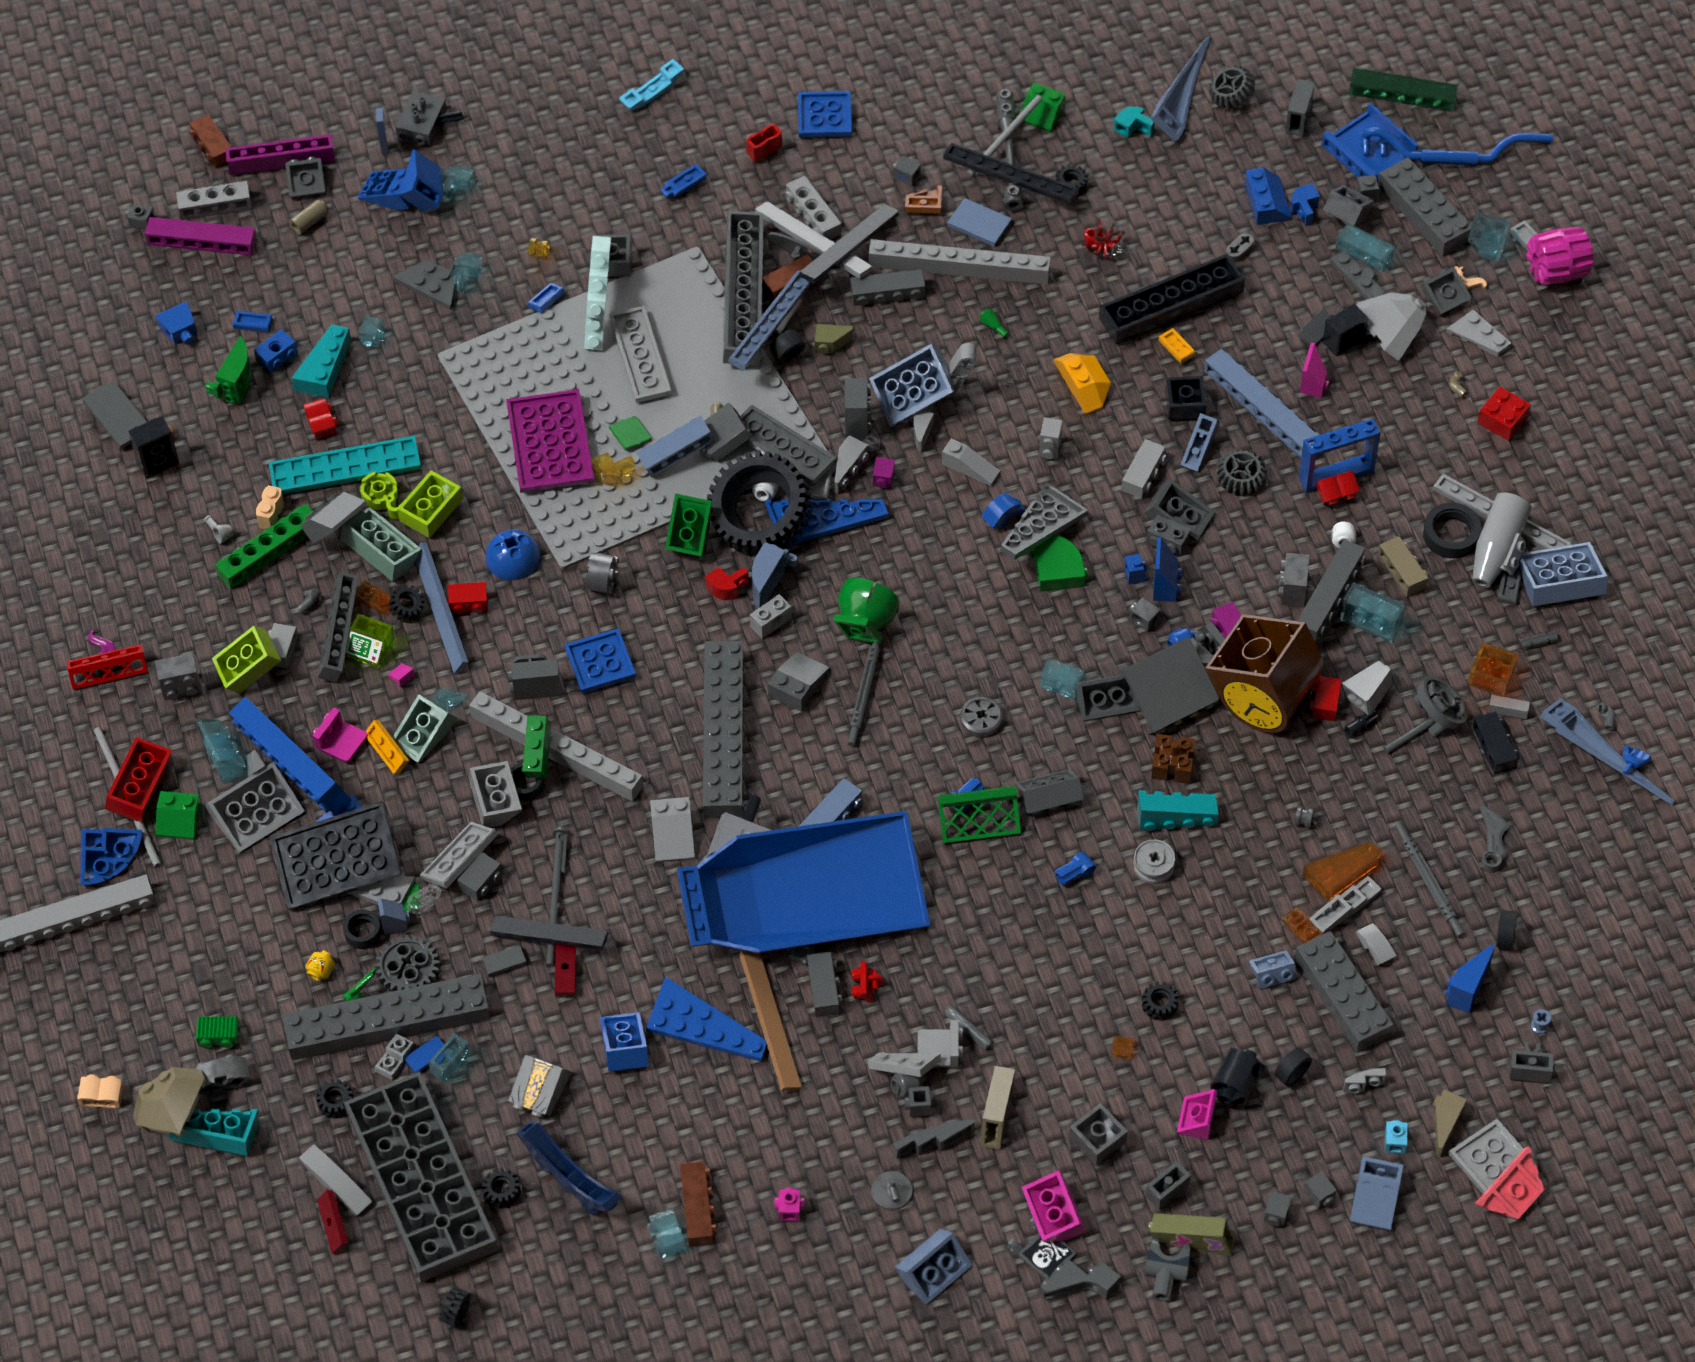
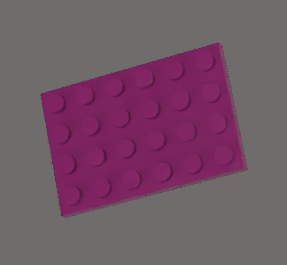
[506,389,594,493]

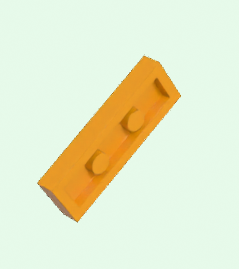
[365,720,409,775]

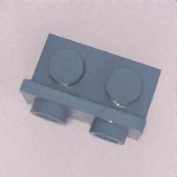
[1249,950,1296,989]

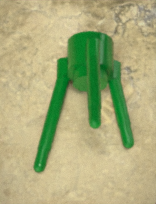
[342,968,389,1001]

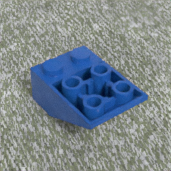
[399,149,443,213]
[357,169,412,210]

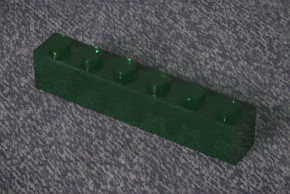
[1349,68,1458,112]

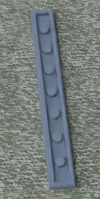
[728,270,812,371]
[415,542,468,674]

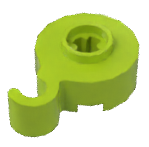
[360,472,401,520]

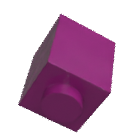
[873,457,895,488]

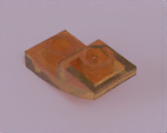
[355,580,391,614]
[1281,907,1324,944]

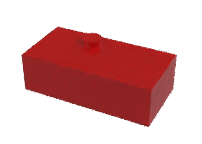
[105,737,172,823]

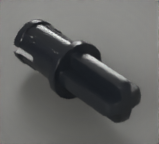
[1344,709,1379,737]

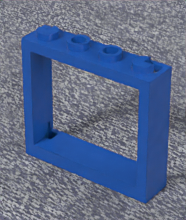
[1299,418,1380,493]

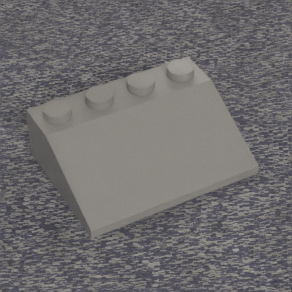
[205,762,304,853]

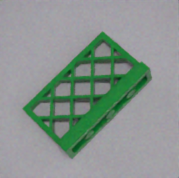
[937,786,1021,843]

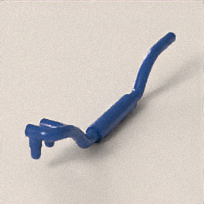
[1360,127,1553,165]

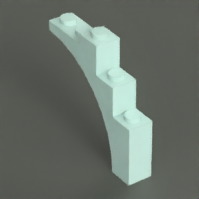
[584,236,611,350]

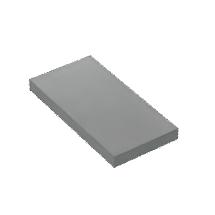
[420,822,498,888]

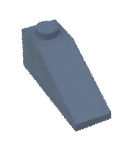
[1180,413,1220,472]

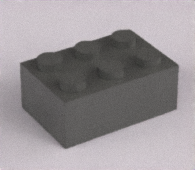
[845,378,871,441]

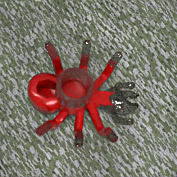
[1081,219,1127,258]

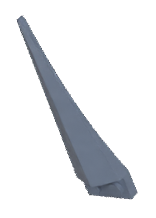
[1150,37,1210,142]
[1540,698,1675,805]

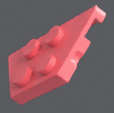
[1475,1147,1544,1219]

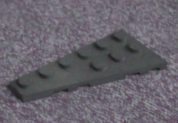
[1000,482,1088,560]

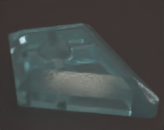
[430,687,468,710]

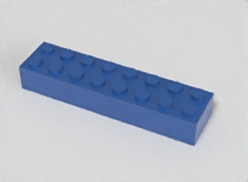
[229,697,352,816]

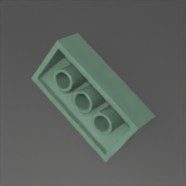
[341,507,422,581]

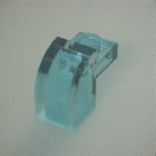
[441,165,476,203]
[449,253,482,292]

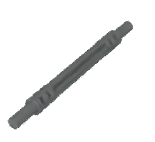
[848,631,882,747]
[1395,822,1465,938]

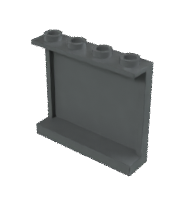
[1118,637,1220,735]

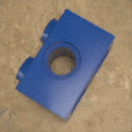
[254,329,298,373]

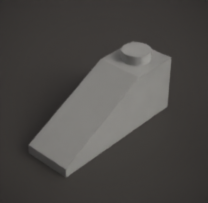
[942,439,1000,486]

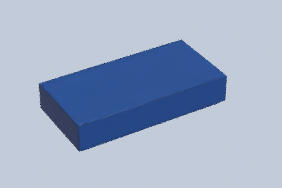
[527,283,565,313]
[233,311,273,333]
[404,1036,449,1073]

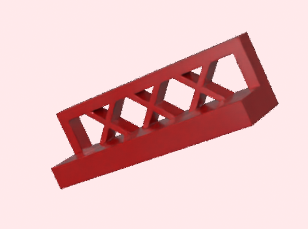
[66,644,148,689]

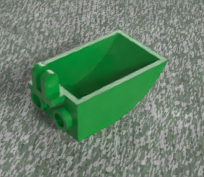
[205,336,252,405]

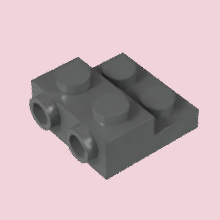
[285,157,326,199]
[1420,267,1472,316]

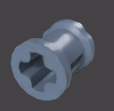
[1531,1009,1551,1034]

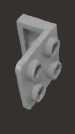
[918,1020,962,1067]

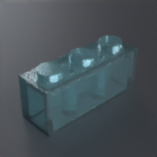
[1335,223,1395,272]

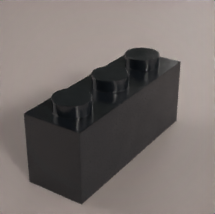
[1472,711,1519,775]

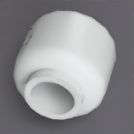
[752,482,779,501]
[1332,521,1356,548]

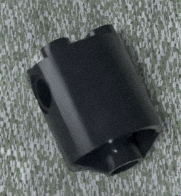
[1210,1048,1266,1106]

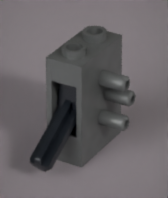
[395,91,463,146]

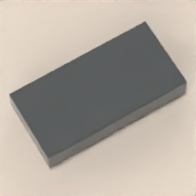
[482,945,527,977]

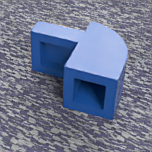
[1291,183,1320,226]
[981,493,1026,528]

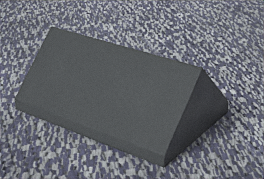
[1076,675,1139,721]

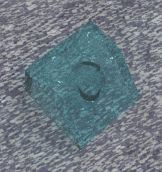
[1468,212,1511,262]

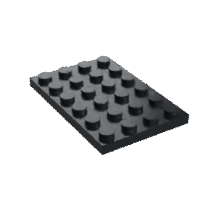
[271,801,402,911]

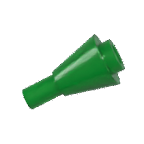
[979,309,1008,338]

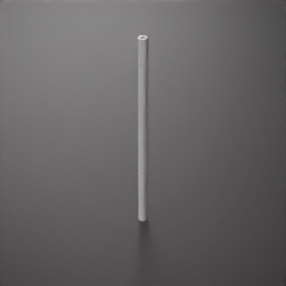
[94,727,161,868]

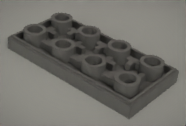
[82,381,147,449]

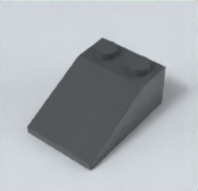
[1144,479,1215,541]
[768,652,830,712]

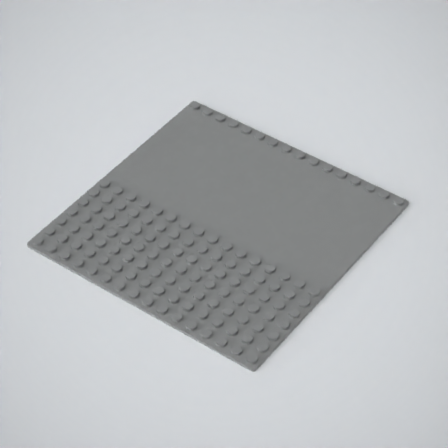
[438,247,828,569]

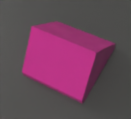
[1177,1089,1217,1140]

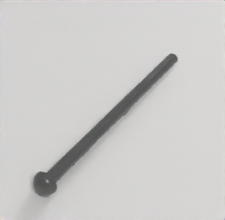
[546,826,568,967]

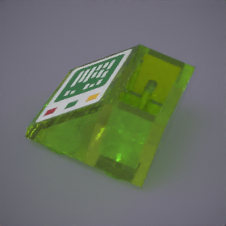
[345,614,395,668]

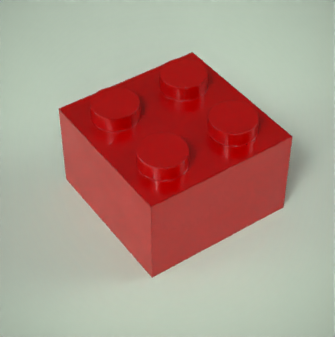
[1477,387,1531,441]

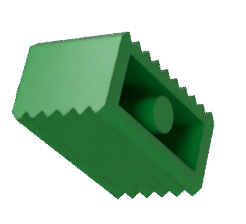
[196,1016,240,1049]

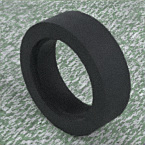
[1423,502,1481,559]

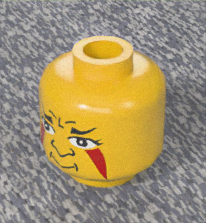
[305,950,335,981]

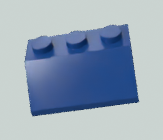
[1245,168,1291,225]

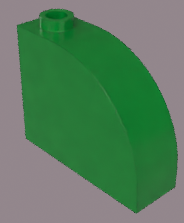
[1033,535,1088,591]

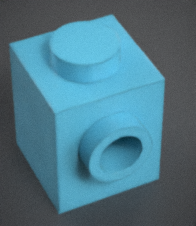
[1384,1120,1407,1154]

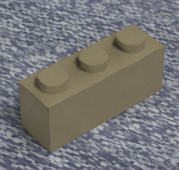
[1378,536,1429,597]

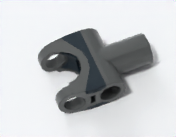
[1144,1238,1190,1301]

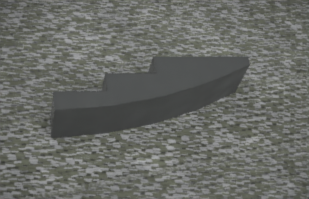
[893,1119,975,1159]

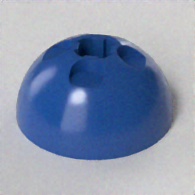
[485,529,541,580]

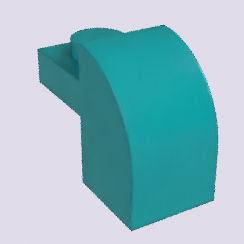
[1113,107,1155,138]

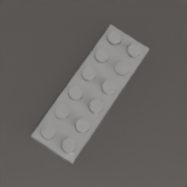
[609,306,672,403]

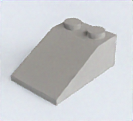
[650,797,695,863]

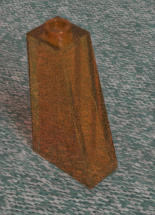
[1302,842,1383,902]

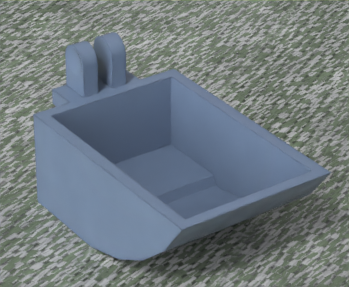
[752,542,797,609]

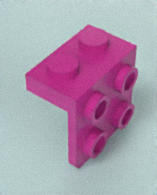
[312,707,367,763]

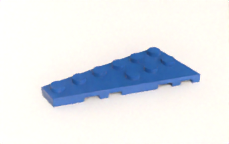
[646,977,767,1062]

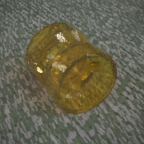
[528,238,550,259]

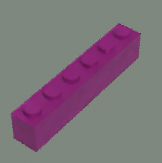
[225,134,335,175]
[145,217,257,256]

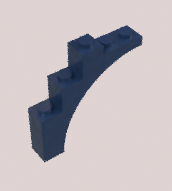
[516,1121,622,1214]

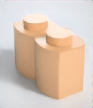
[256,486,284,529]
[77,1075,123,1109]

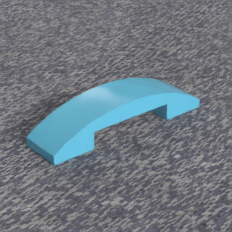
[619,59,684,110]

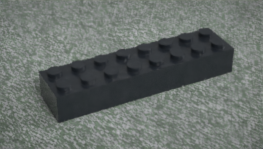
[1099,253,1245,345]

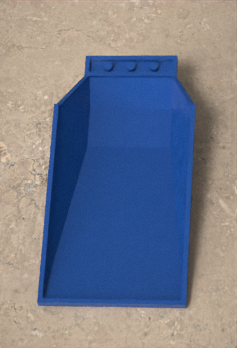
[676,811,930,953]

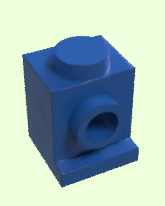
[1124,554,1147,584]

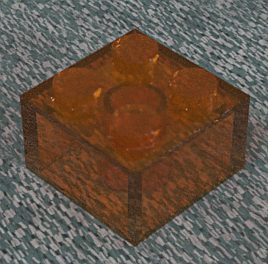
[1468,642,1519,696]

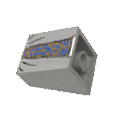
[508,1055,572,1118]

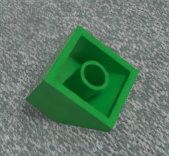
[1020,83,1066,132]
[156,791,202,840]

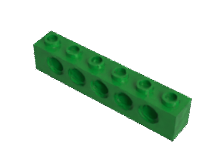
[215,503,313,589]

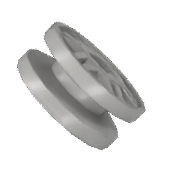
[1133,839,1175,884]

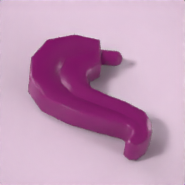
[88,630,116,654]

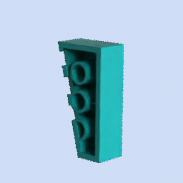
[291,324,351,398]
[1137,790,1219,831]
[168,1109,260,1156]

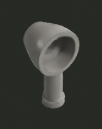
[204,515,233,544]

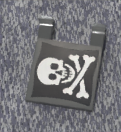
[1007,1218,1076,1279]

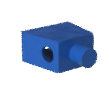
[155,301,197,345]

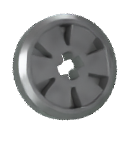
[960,697,1003,737]

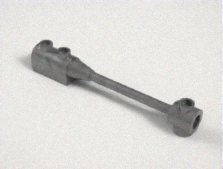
[996,89,1023,212]

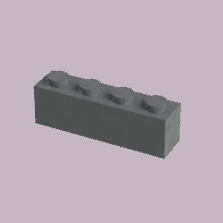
[850,269,925,306]

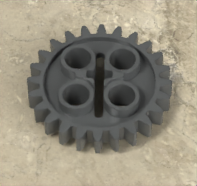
[375,935,440,992]

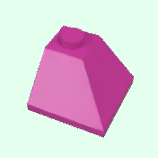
[1300,343,1329,398]

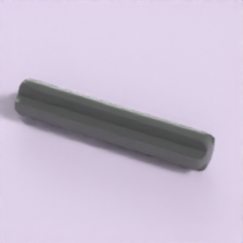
[945,1005,992,1050]

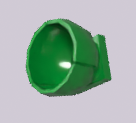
[833,578,900,644]

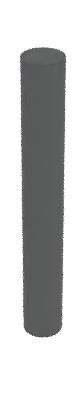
[1384,718,1434,753]

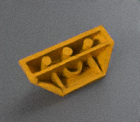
[1053,353,1111,415]

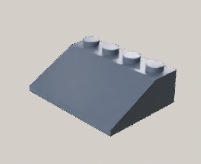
[869,344,954,427]
[1519,542,1607,606]

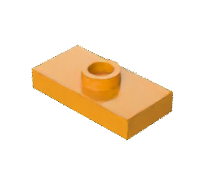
[1158,328,1196,364]

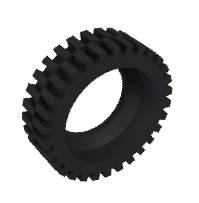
[707,451,812,556]

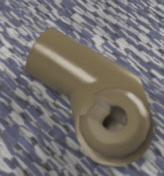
[1449,371,1468,398]

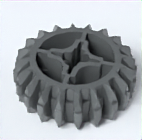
[1208,64,1256,110]
[1216,448,1267,496]

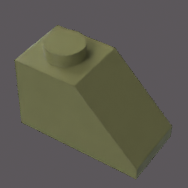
[815,324,853,354]

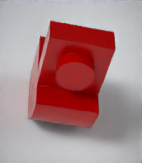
[705,567,749,600]

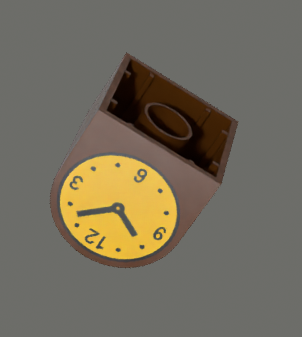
[1205,614,1324,733]

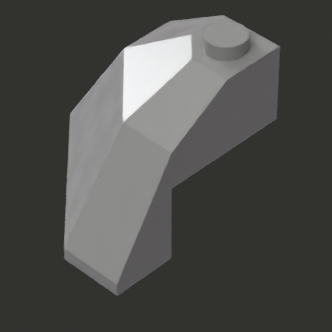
[1356,293,1426,360]

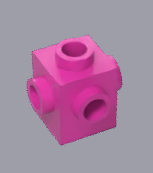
[775,1188,804,1221]

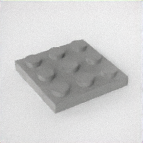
[1449,1119,1537,1194]

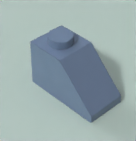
[377,898,410,935]

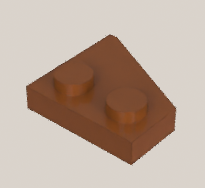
[905,185,942,214]

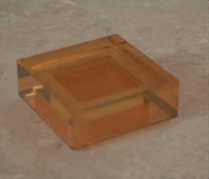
[1111,1036,1134,1060]

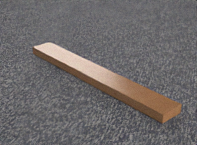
[739,950,802,1091]

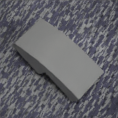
[1356,923,1396,965]
[375,1034,414,1080]
[1343,1068,1386,1094]

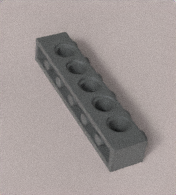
[318,571,358,683]

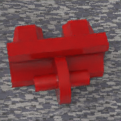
[851,961,884,1003]

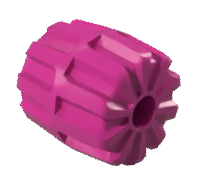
[1526,227,1594,285]

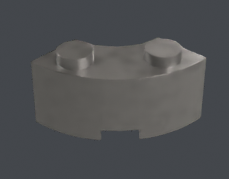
[195,1054,250,1096]

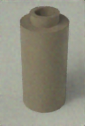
[289,200,328,235]

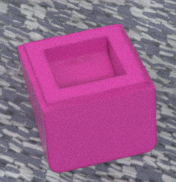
[388,663,415,687]

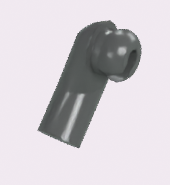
[297,589,319,614]
[1597,703,1615,731]

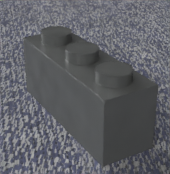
[807,952,842,1017]

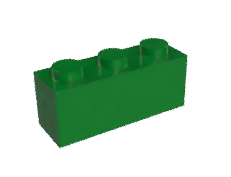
[522,716,551,779]

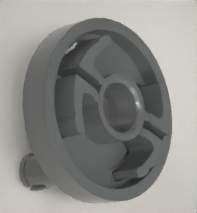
[1414,676,1467,737]

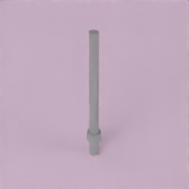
[967,95,1043,176]

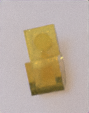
[591,452,635,486]

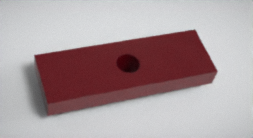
[555,944,576,996]
[317,1190,348,1254]

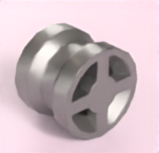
[1294,806,1313,828]

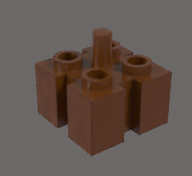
[1151,734,1196,784]

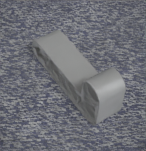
[945,343,976,398]

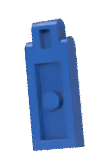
[660,164,707,199]

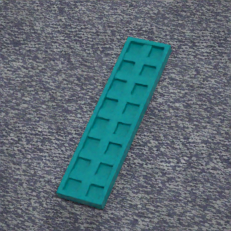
[268,436,421,495]

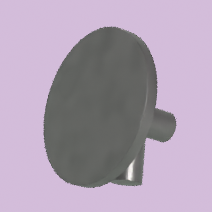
[871,1171,912,1210]

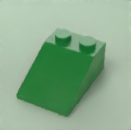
[665,493,712,556]

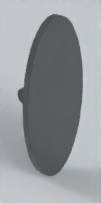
[768,232,822,262]

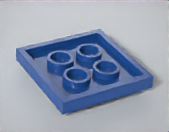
[798,91,852,137]
[564,628,636,694]

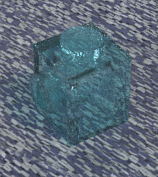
[358,316,385,347]

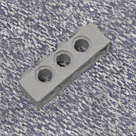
[785,176,841,240]
[176,181,252,220]

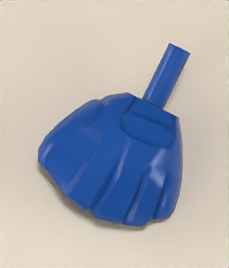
[1623,745,1652,775]

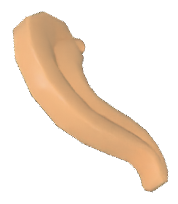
[1455,266,1487,289]

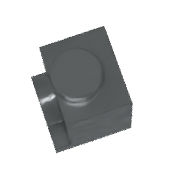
[126,204,156,230]

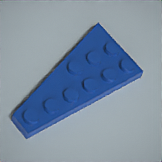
[764,499,888,548]

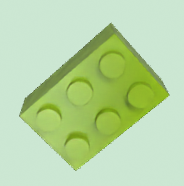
[397,470,463,538]
[212,626,281,694]

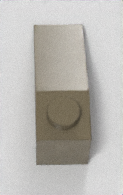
[1433,1089,1467,1157]

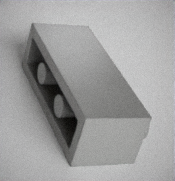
[1121,439,1167,499]

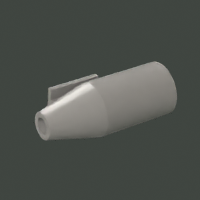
[1472,492,1532,588]

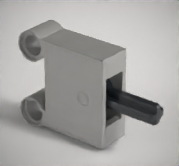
[702,795,770,861]

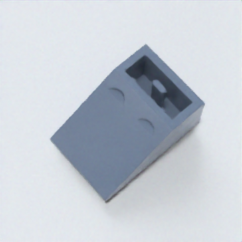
[1350,1157,1403,1231]

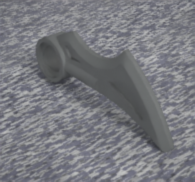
[1479,804,1510,872]

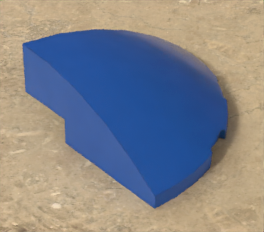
[80,828,142,886]

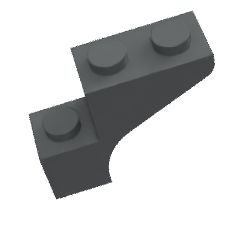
[1041,1260,1120,1300]

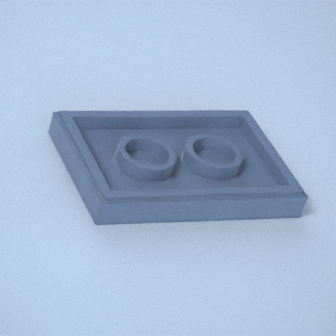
[947,198,1012,247]

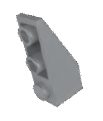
[835,435,869,494]

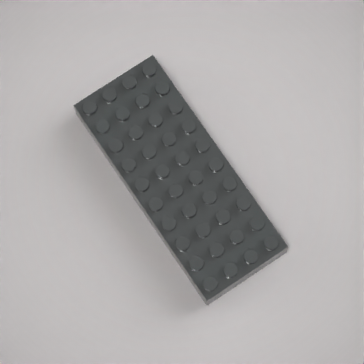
[344,1072,498,1283]

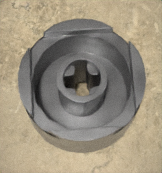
[585,553,619,594]

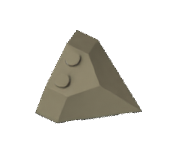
[133,1067,206,1137]

